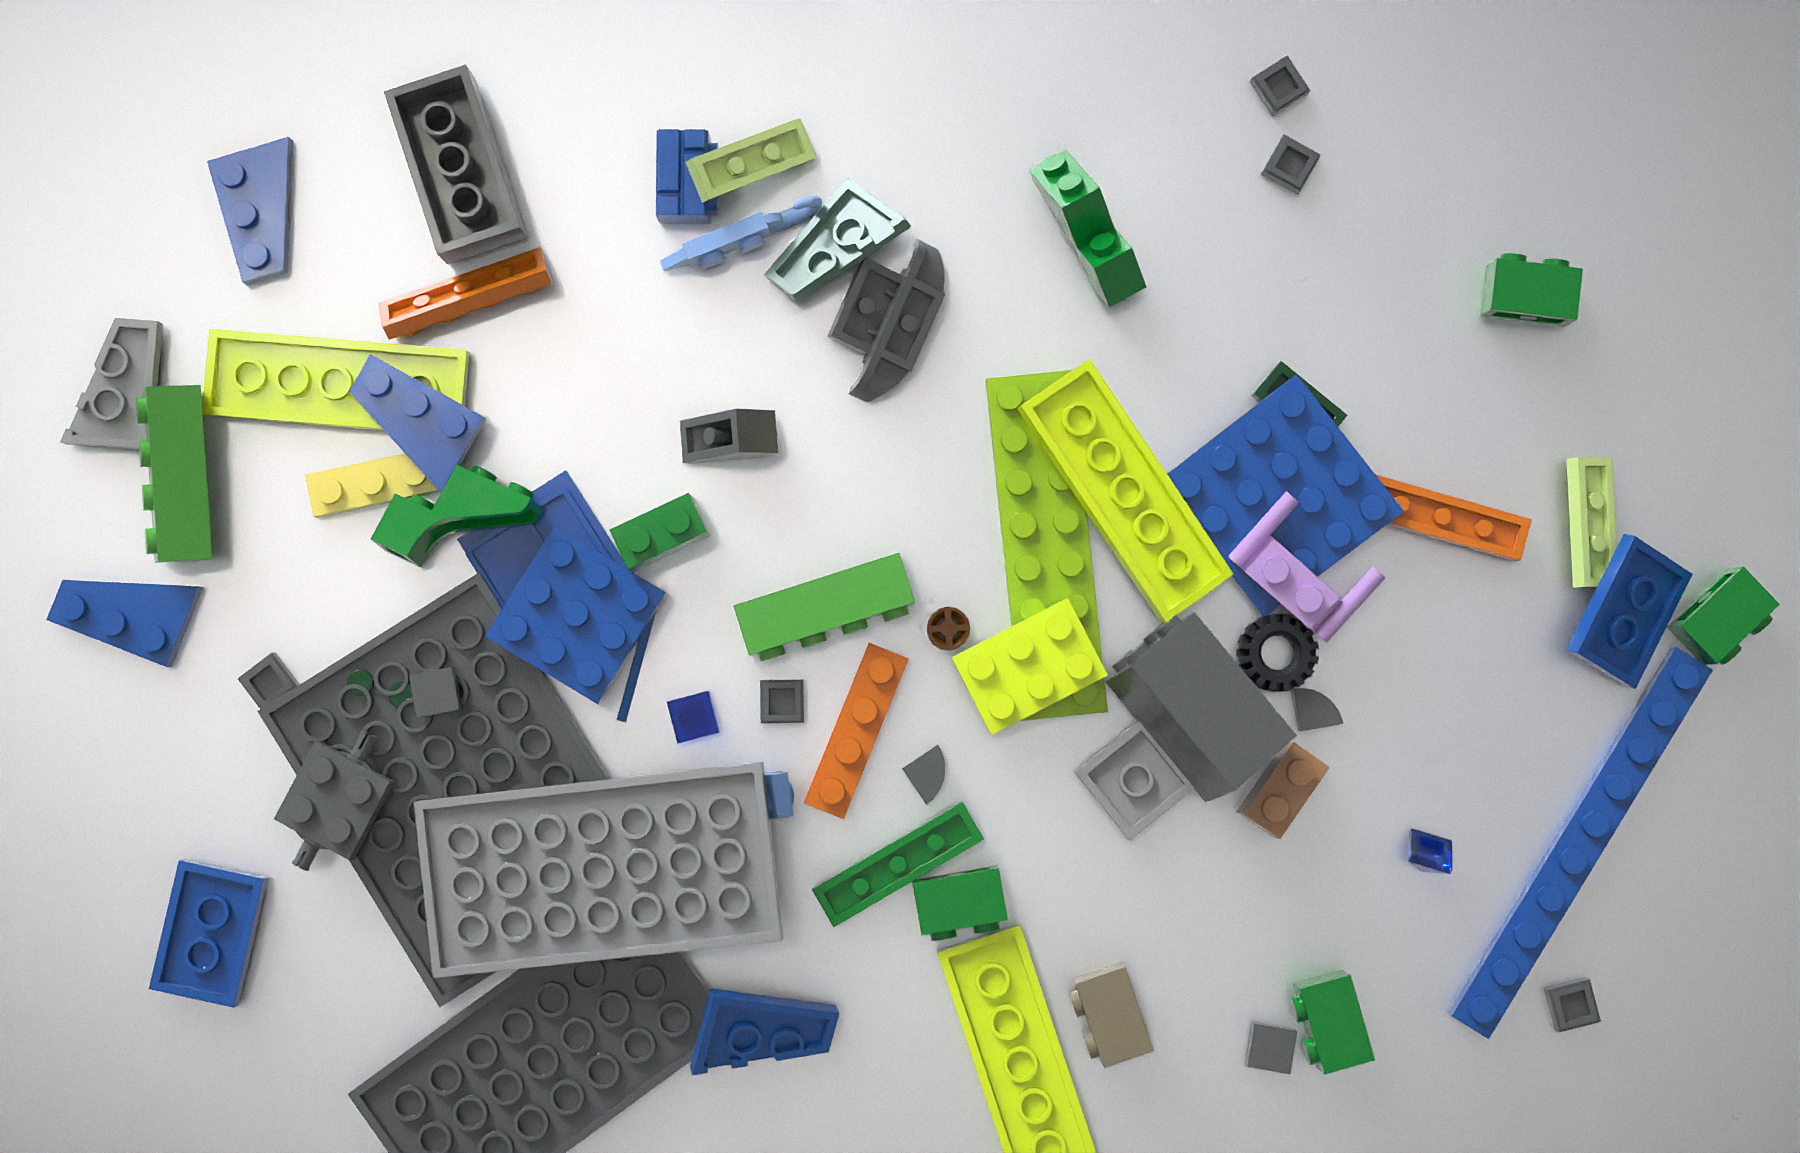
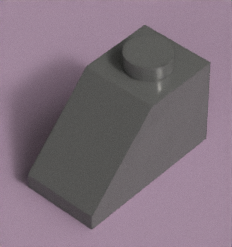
[680,408,778,463]

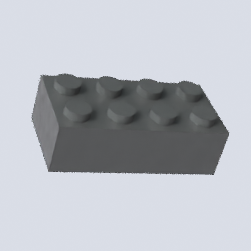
[383,64,528,264]

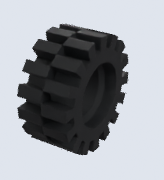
[1236,614,1319,692]

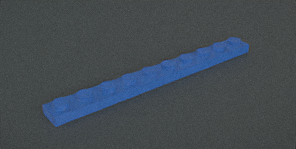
[1448,647,1713,1039]

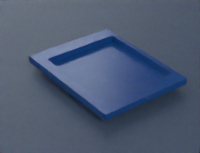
[457,470,627,608]

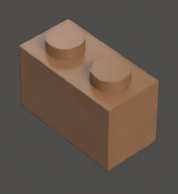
[1236,742,1330,839]

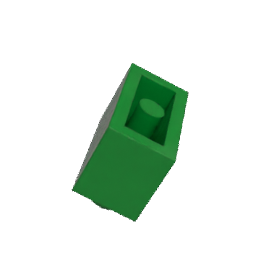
[1480,253,1583,327]
[609,492,711,572]
[1667,566,1780,665]
[912,865,1008,941]
[1290,970,1375,1075]

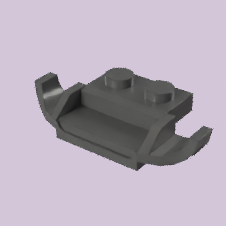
[827,238,946,402]

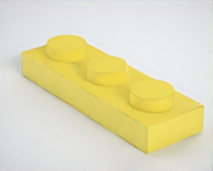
[305,453,440,518]

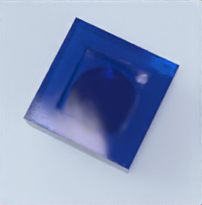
[667,691,720,744]

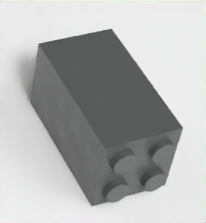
[1106,612,1297,802]

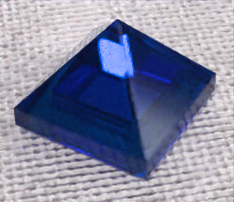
[1408,828,1453,874]

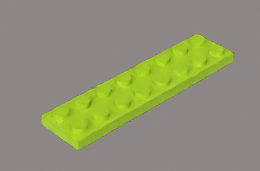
[985,370,1108,721]

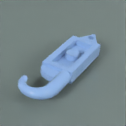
[660,195,822,271]

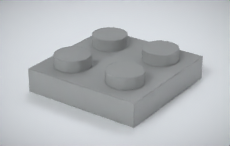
[1074,721,1195,841]

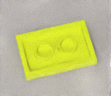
[951,598,1108,735]

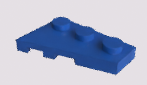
[46,580,204,667]

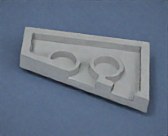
[60,318,163,450]

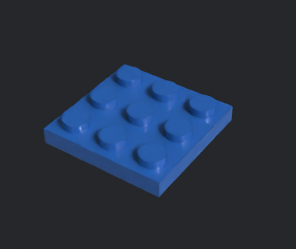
[485,525,666,704]

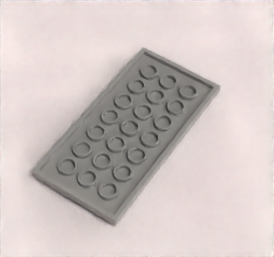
[414,762,784,978]

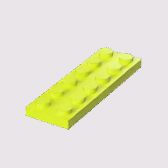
[202,329,470,431]
[1017,359,1234,624]
[937,924,1096,1153]

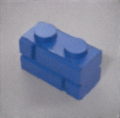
[656,129,719,224]

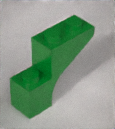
[1029,150,1146,307]
[370,464,543,568]

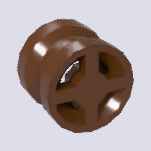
[926,607,970,651]

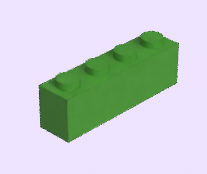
[136,385,212,563]
[733,553,915,661]

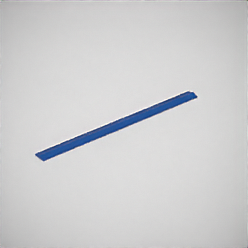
[617,610,657,722]

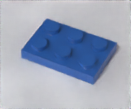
[1566,534,1693,689]
[149,859,268,1008]

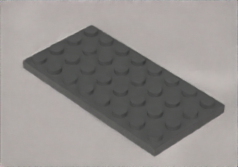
[347,951,710,1153]

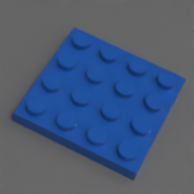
[1167,374,1404,616]

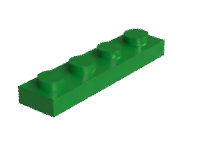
[812,801,984,928]

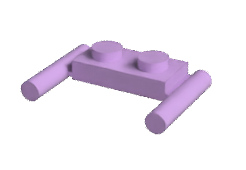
[1228,491,1386,643]

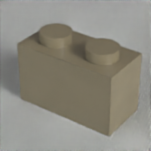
[1068,962,1154,1068]

